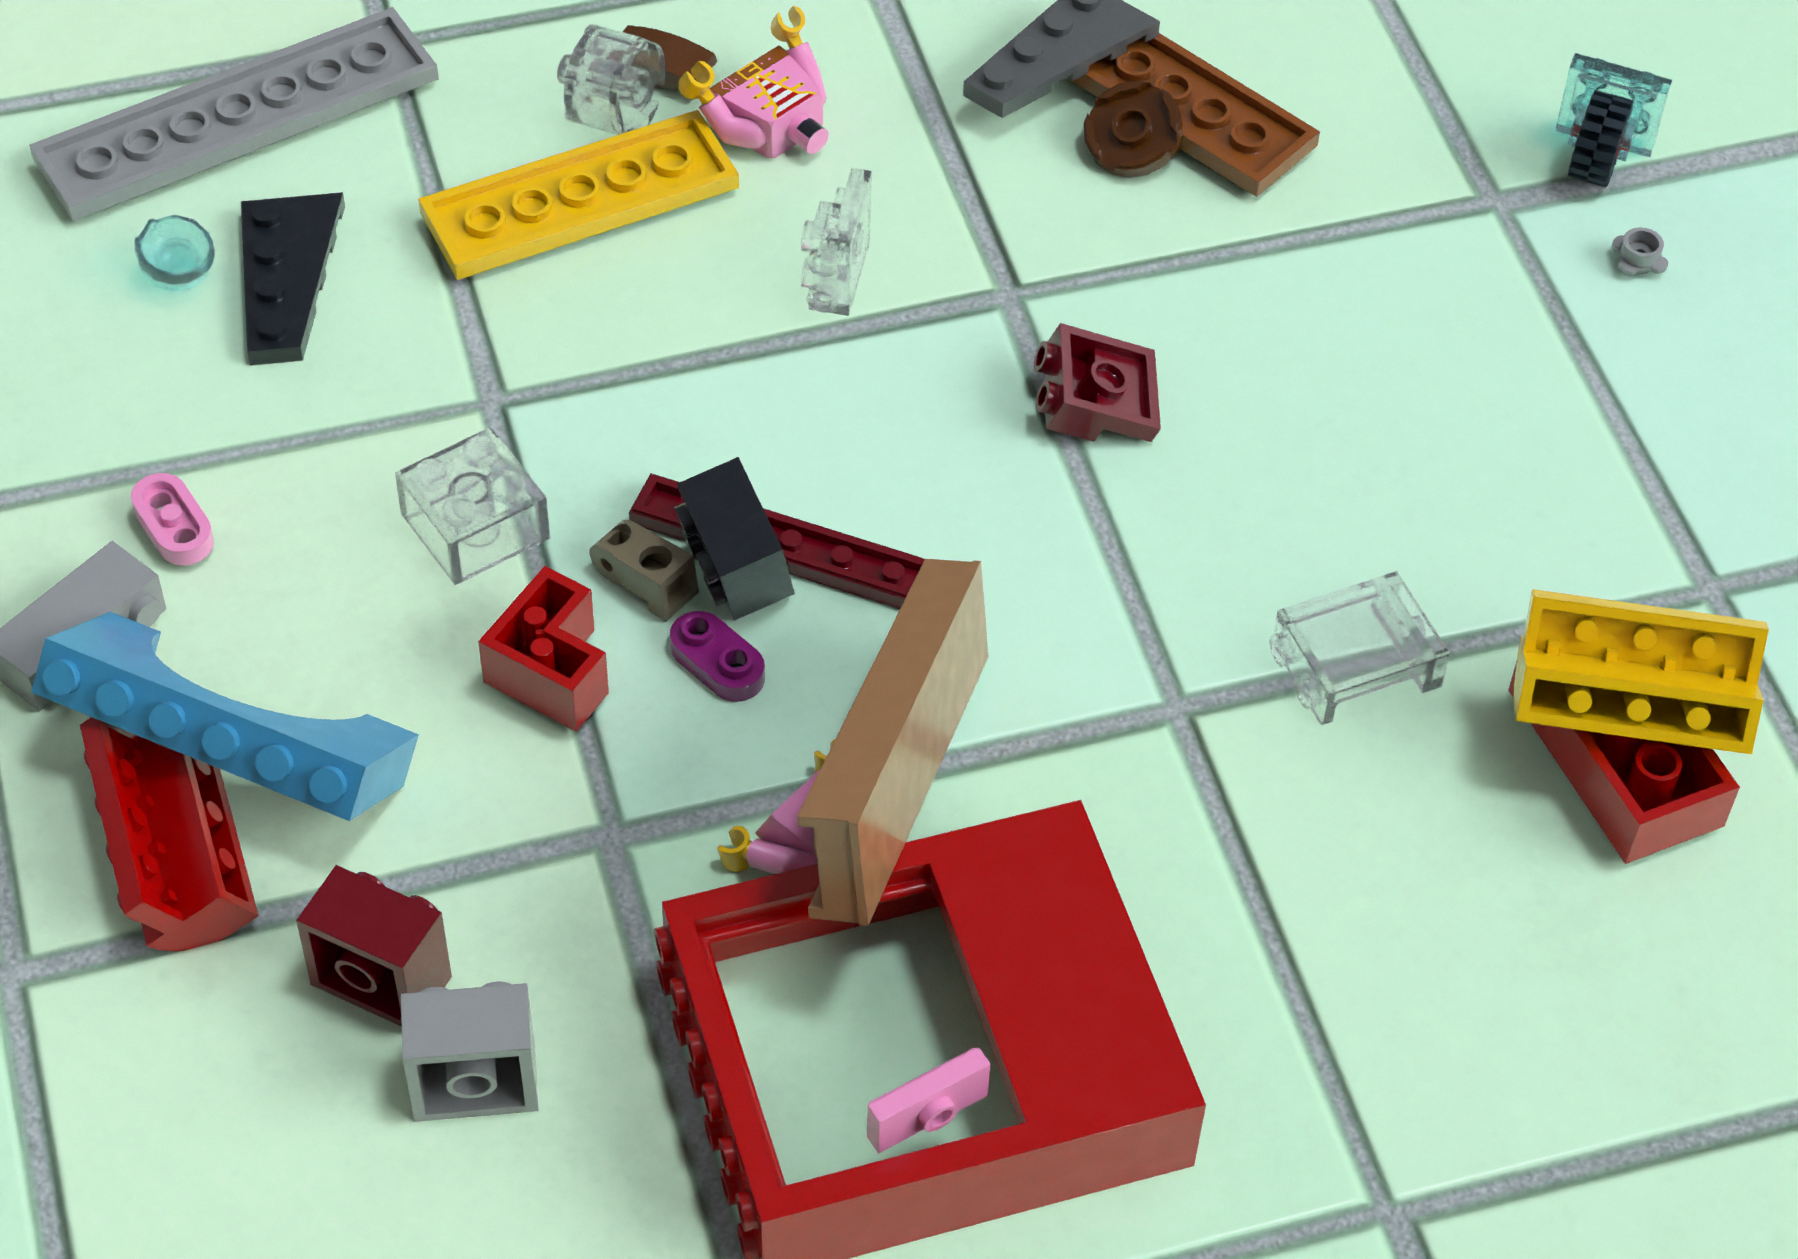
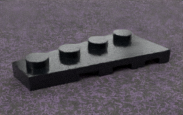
[241,192,345,366]

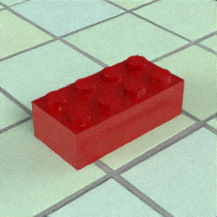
[1508,661,1740,864]

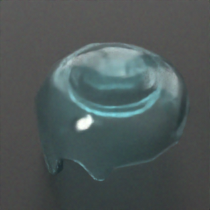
[134,215,216,292]

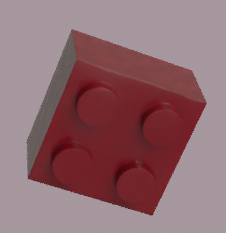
[296,865,452,1027]

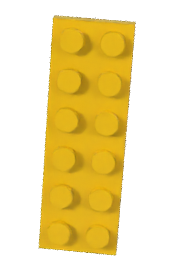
[418,110,739,280]

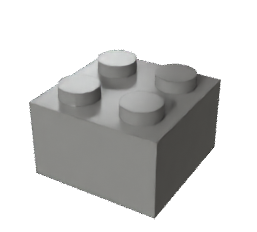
[401,981,539,1122]

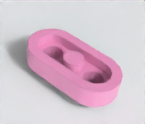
[131,473,214,565]

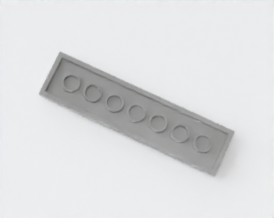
[29,7,439,222]

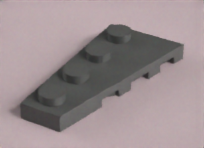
[963,0,1160,118]

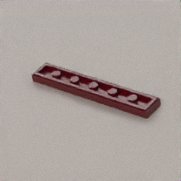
[629,473,925,609]

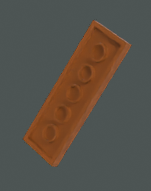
[1068,33,1320,197]

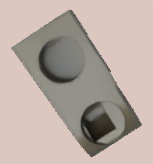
[589,520,699,622]

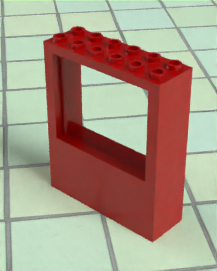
[654,800,1206,1259]

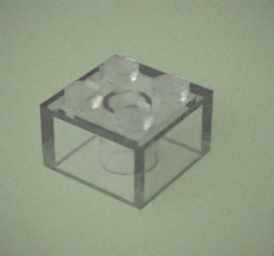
[395,427,550,585]

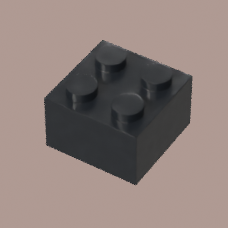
[674,457,795,621]

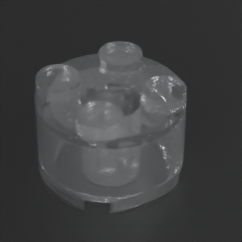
[557,24,665,135]

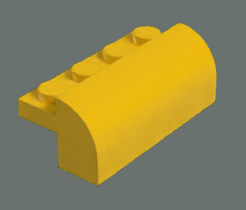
[1514,589,1769,755]

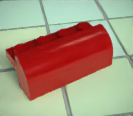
[80,717,259,951]

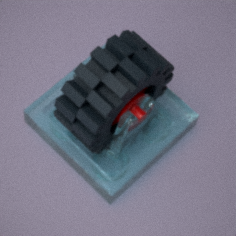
[1555,53,1672,187]

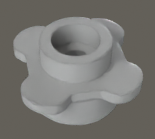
[1612,227,1668,275]

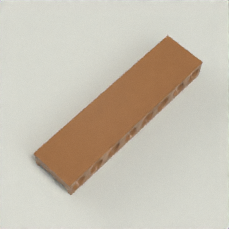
[797,559,989,926]

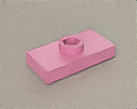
[867,1047,991,1154]

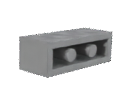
[0,541,166,712]

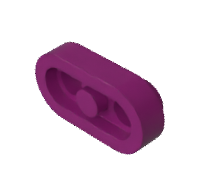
[670,611,765,702]

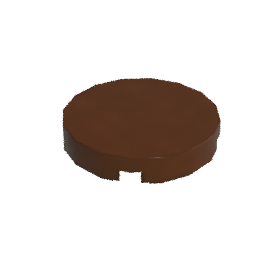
[1084,80,1184,178]

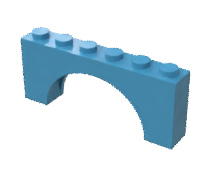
[31,612,419,821]

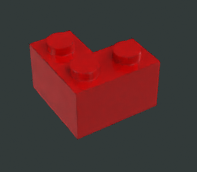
[478,566,609,732]

